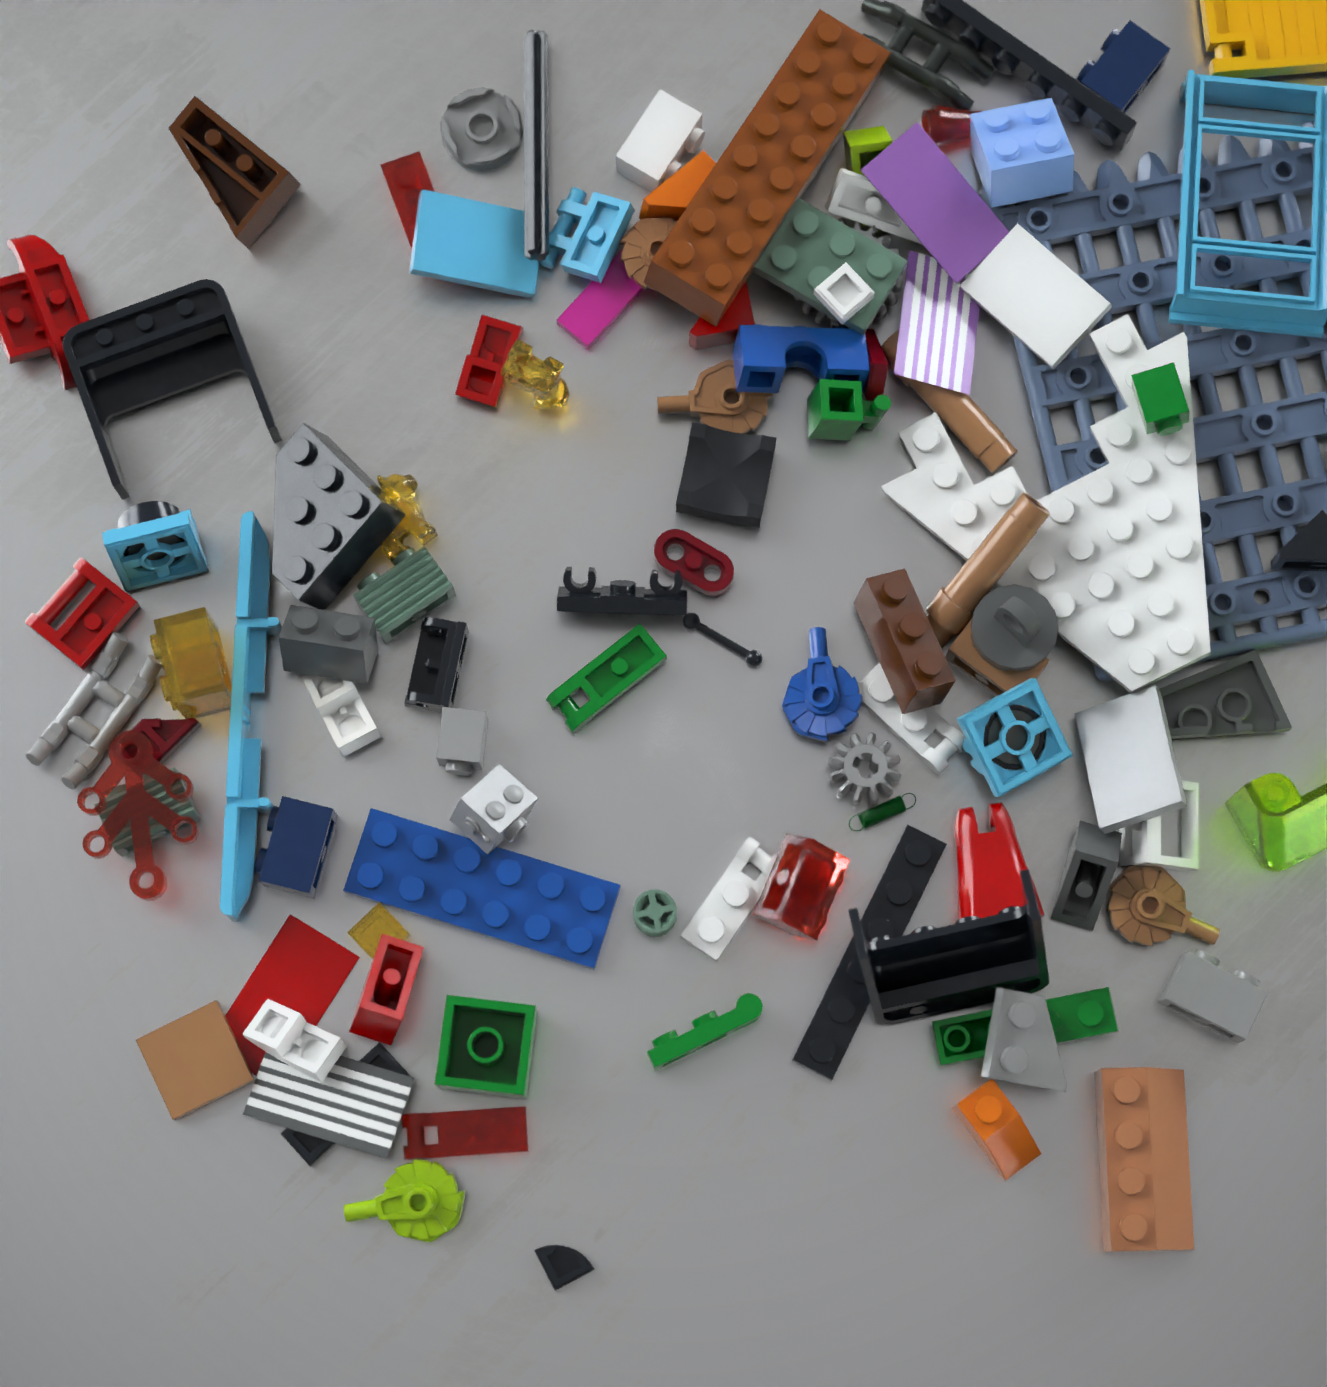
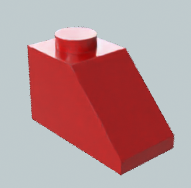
[349,933,424,1046]

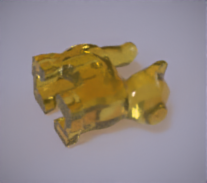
[501,340,570,410]
[377,473,438,562]

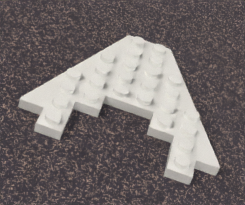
[881,314,1211,693]

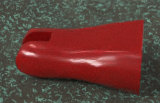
[955,802,1045,919]

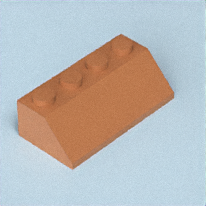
[1094,1067,1194,1252]

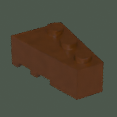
[168,96,301,249]

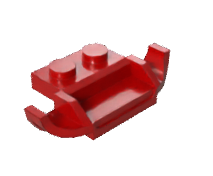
[0,235,89,390]

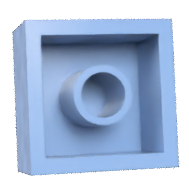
[970,98,1074,208]

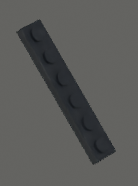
[921,0,1137,150]
[792,825,947,1081]

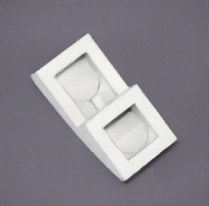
[301,675,382,757]
[243,999,347,1082]

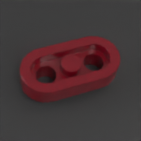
[654,529,734,596]

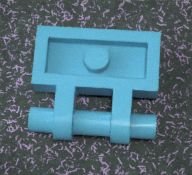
[539,187,635,283]

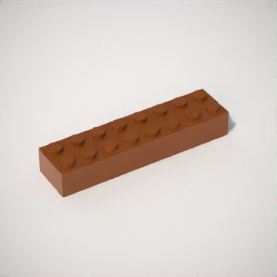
[644,9,891,327]

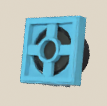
[102,501,208,591]
[956,678,1073,797]

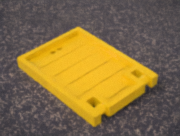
[1200,0,1327,78]

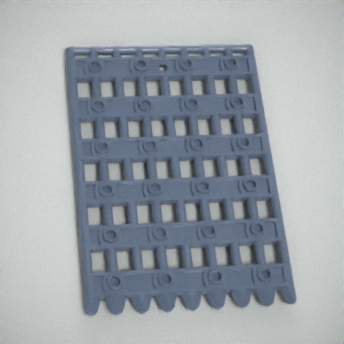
[979,121,1327,681]

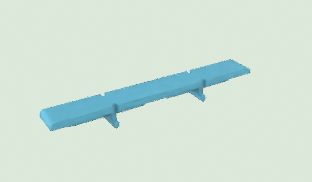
[220,511,282,922]

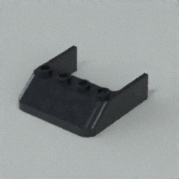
[63,279,282,500]
[848,869,1049,1024]

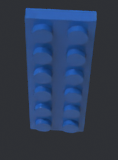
[343,808,621,970]

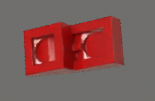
[455,314,524,407]

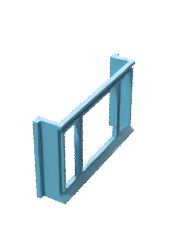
[1169,70,1327,338]

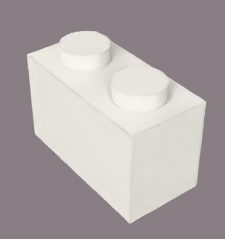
[616,89,705,192]

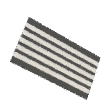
[243,1052,415,1159]

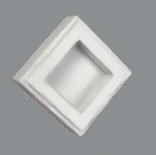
[814,262,875,325]

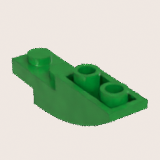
[932,987,1119,1066]

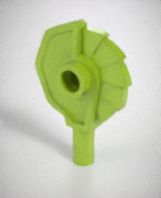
[344,1159,465,1242]

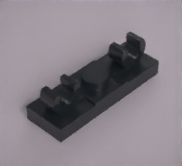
[557,567,687,615]

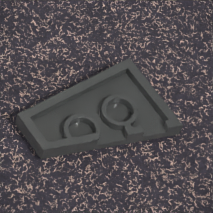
[1159,650,1292,739]

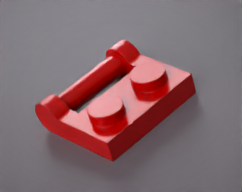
[25,557,140,671]

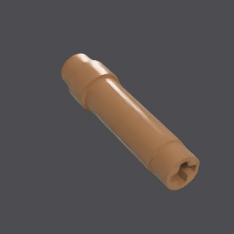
[881,329,1018,474]
[925,493,1050,649]

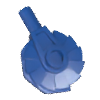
[782,627,863,742]

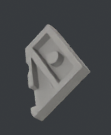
[981,987,1067,1092]

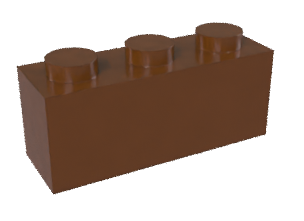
[853,569,956,714]

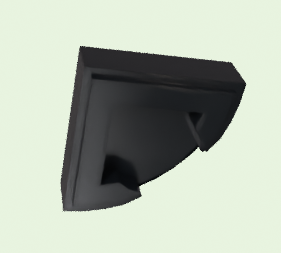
[534,1245,595,1291]

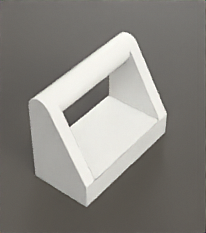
[1119,780,1199,871]

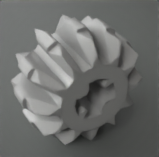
[828,732,901,806]

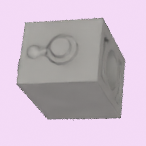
[449,764,538,854]

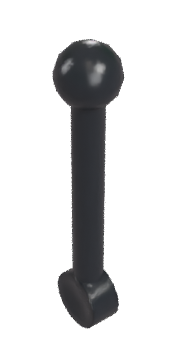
[683,613,763,667]

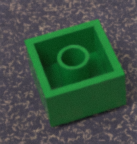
[435,995,538,1099]

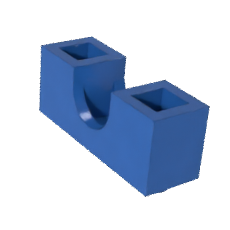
[732,324,870,393]

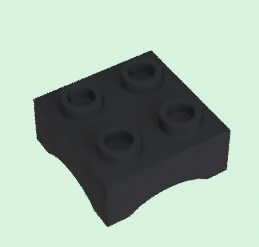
[676,422,776,528]

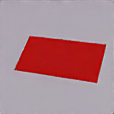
[225,914,360,1076]

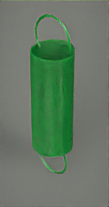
[849,793,916,831]

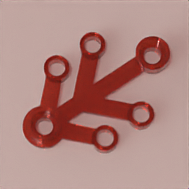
[77,730,199,901]

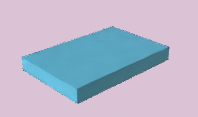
[409,189,539,298]

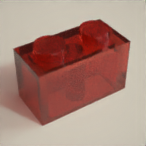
[753,834,850,940]

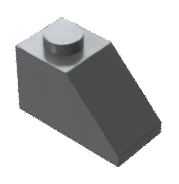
[1051,821,1122,930]

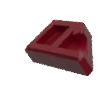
[863,329,889,401]
[112,718,201,781]

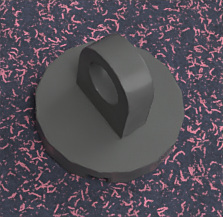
[971,584,1059,672]

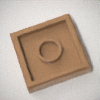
[136,1000,255,1120]

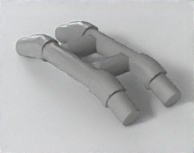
[26,632,164,790]

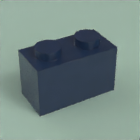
[1076,20,1170,114]
[255,796,338,899]

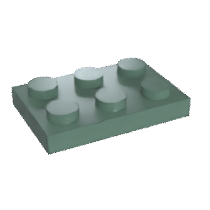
[754,198,908,335]

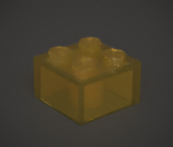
[150,607,232,719]

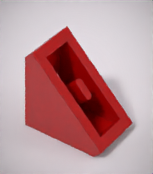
[689,282,755,350]

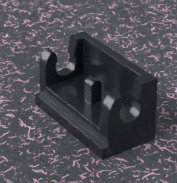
[404,617,469,713]

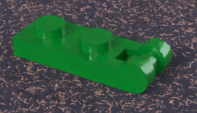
[546,623,667,733]
[647,993,763,1071]

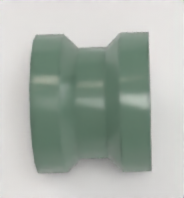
[633,890,676,937]

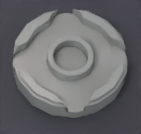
[440,87,523,171]

